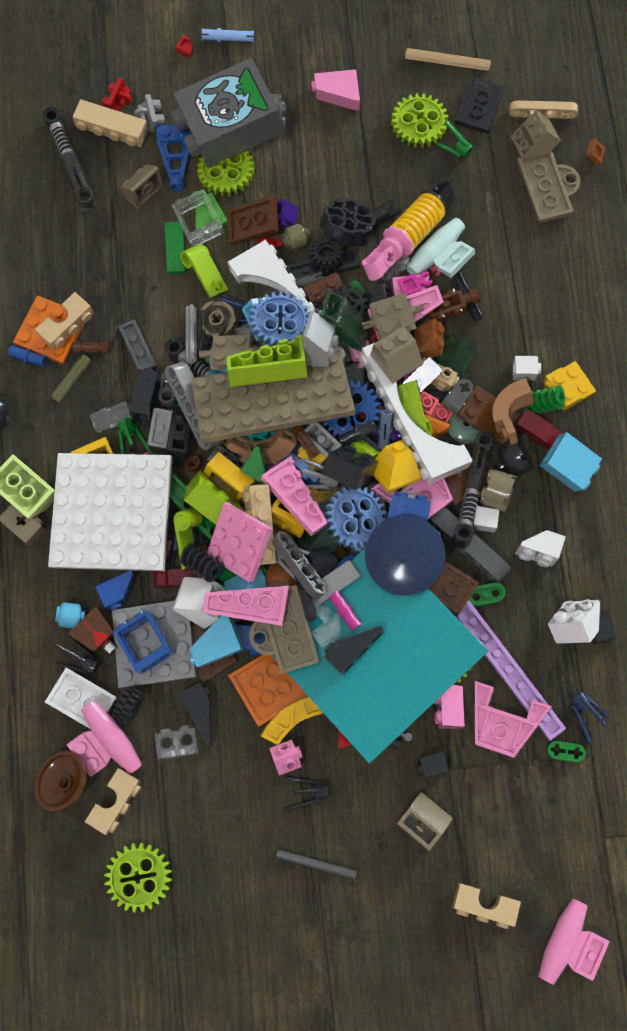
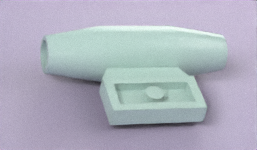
[406,218,475,278]

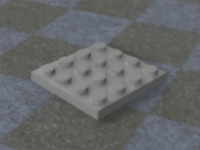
[112,601,197,689]

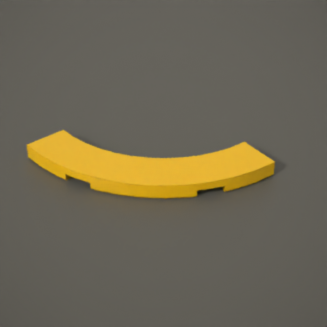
[260,696,323,745]

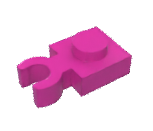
[397,271,433,296]

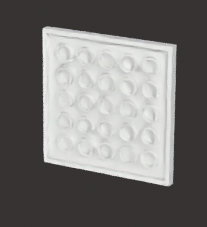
[48,453,172,571]

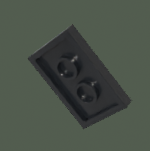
[454,76,505,134]

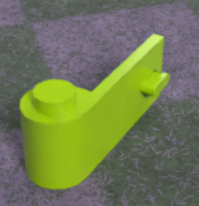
[180,244,228,298]
[397,380,433,436]
[174,507,203,569]

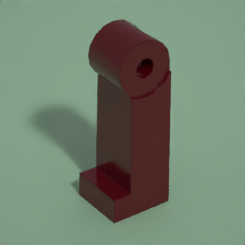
[153,568,201,589]

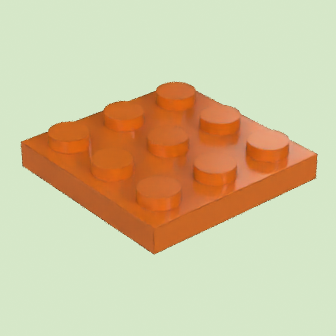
[13,295,85,365]
[228,655,308,727]

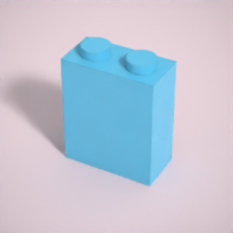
[540,432,602,492]

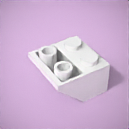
[515,530,565,567]
[172,577,226,629]
[548,599,600,644]

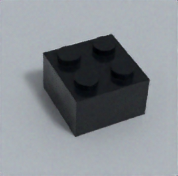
[322,445,378,490]

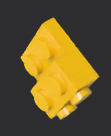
[543,361,596,411]

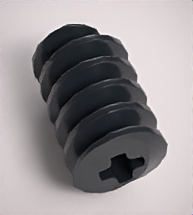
[180,543,224,582]

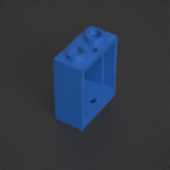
[113,610,175,675]

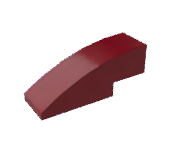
[515,409,563,451]

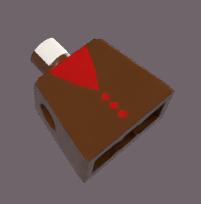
[68,607,118,656]

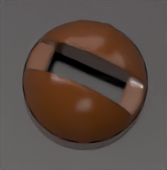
[185,456,201,472]

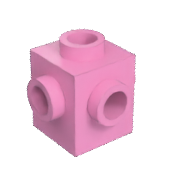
[269,740,303,775]

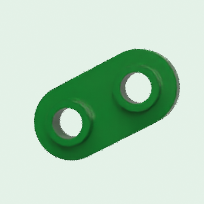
[469,583,506,607]

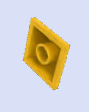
[373,440,421,493]

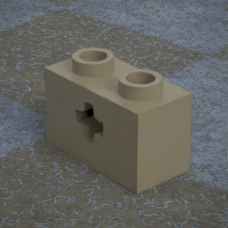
[0,504,46,547]

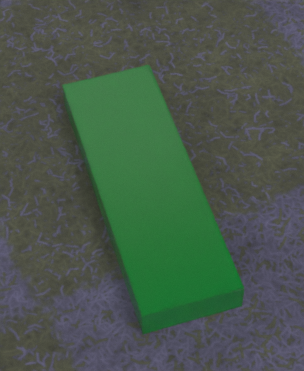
[165,221,186,275]

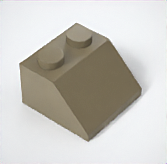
[120,164,163,210]
[370,326,423,384]

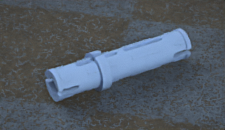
[202,28,254,43]

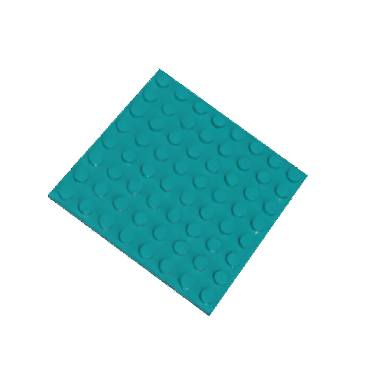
[262,548,489,764]

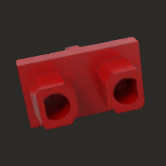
[101,78,132,112]

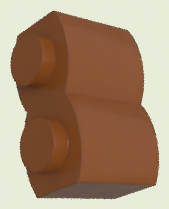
[414,318,444,360]

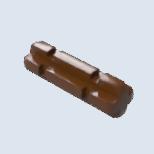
[72,341,109,353]
[291,425,319,459]

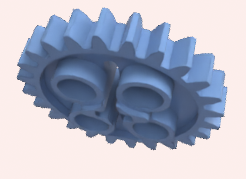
[249,292,310,347]
[324,487,387,549]

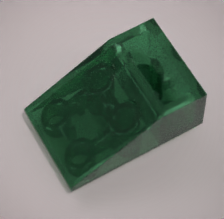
[317,289,370,352]

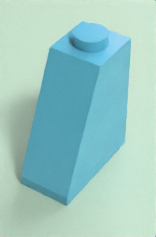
[190,616,245,668]

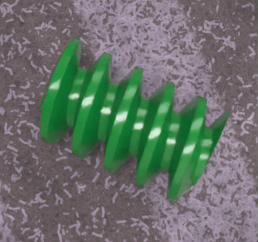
[523,385,565,414]

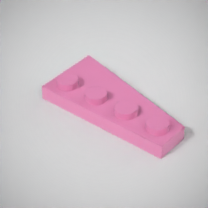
[367,285,444,341]
[202,586,289,626]

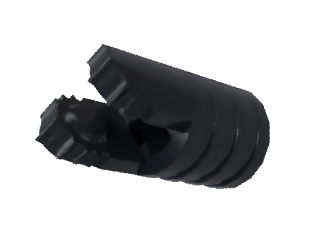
[371,198,402,227]

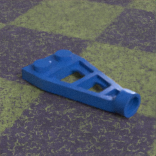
[156,124,191,191]

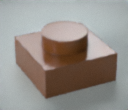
[586,138,605,165]

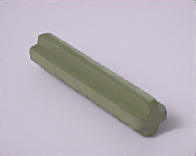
[51,355,91,402]

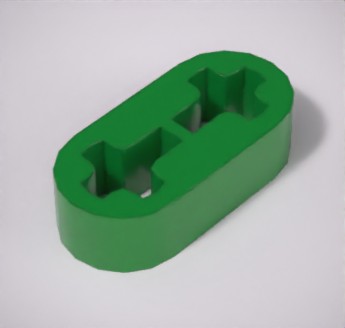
[546,741,586,763]

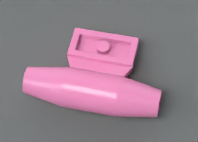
[67,700,142,777]
[538,898,610,985]

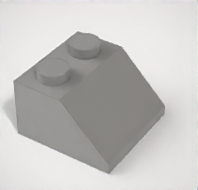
[302,311,339,367]

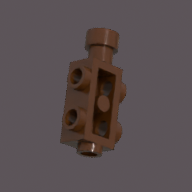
[426,288,480,322]

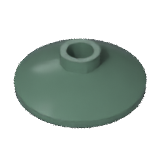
[448,412,483,444]

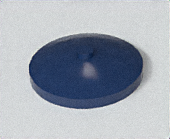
[365,515,445,596]

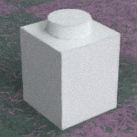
[513,356,541,380]
[472,506,499,533]

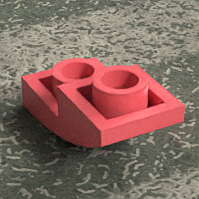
[420,391,453,423]

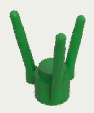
[436,120,474,158]
[117,418,154,455]

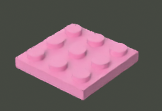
[207,502,272,582]

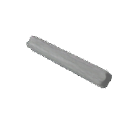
[185,304,197,364]

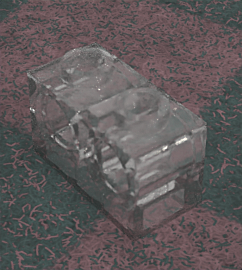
[155,725,200,760]

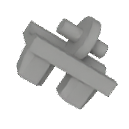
[134,94,165,132]

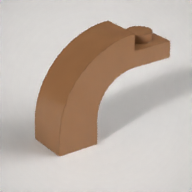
[493,378,534,445]
[226,428,296,465]

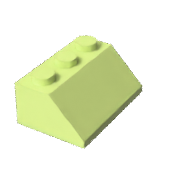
[0,454,55,519]

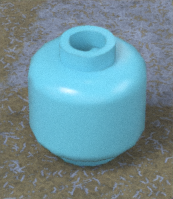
[55,602,85,629]

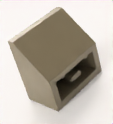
[511,111,561,160]
[396,792,453,851]

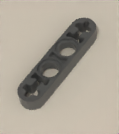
[272,531,327,599]

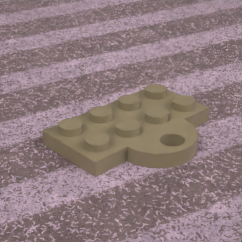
[517,151,580,224]
[249,585,320,674]

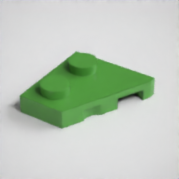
[196,192,228,239]

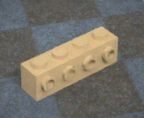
[73,99,148,148]
[242,484,276,565]

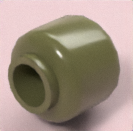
[282,224,310,250]

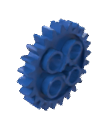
[323,379,381,441]

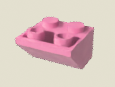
[434,685,465,729]

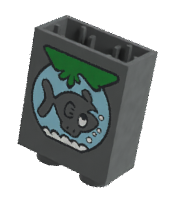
[171,57,285,168]

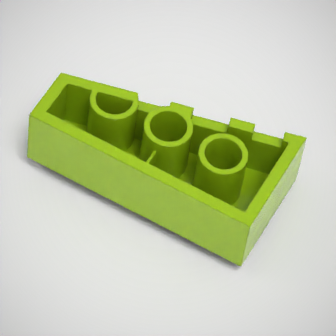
[226,334,307,387]
[184,470,245,524]

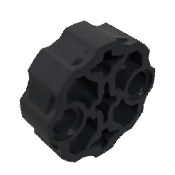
[320,198,376,247]

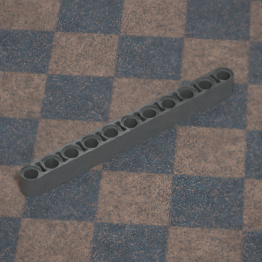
[347,436,511,583]

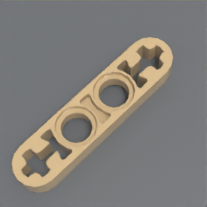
[509,101,578,119]

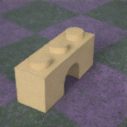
[35,292,94,351]
[85,768,141,835]
[452,883,521,929]

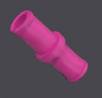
[329,591,361,631]

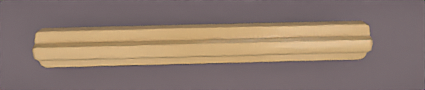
[405,48,491,71]

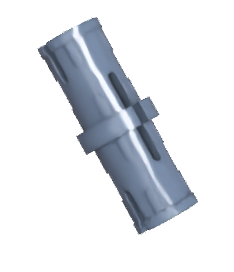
[377,410,393,449]

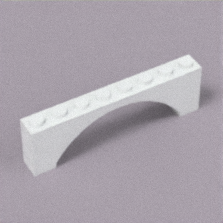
[228,240,346,364]
[359,344,473,485]

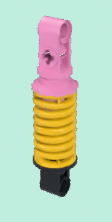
[362,181,455,281]

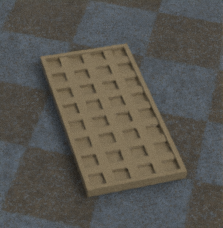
[191,351,355,444]

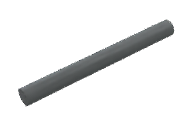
[276,849,357,879]

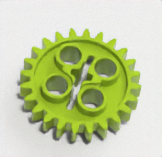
[391,93,448,148]
[197,150,255,197]
[104,843,172,913]

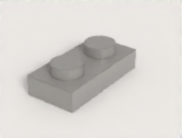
[147,408,173,448]

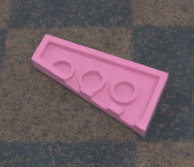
[261,456,327,536]

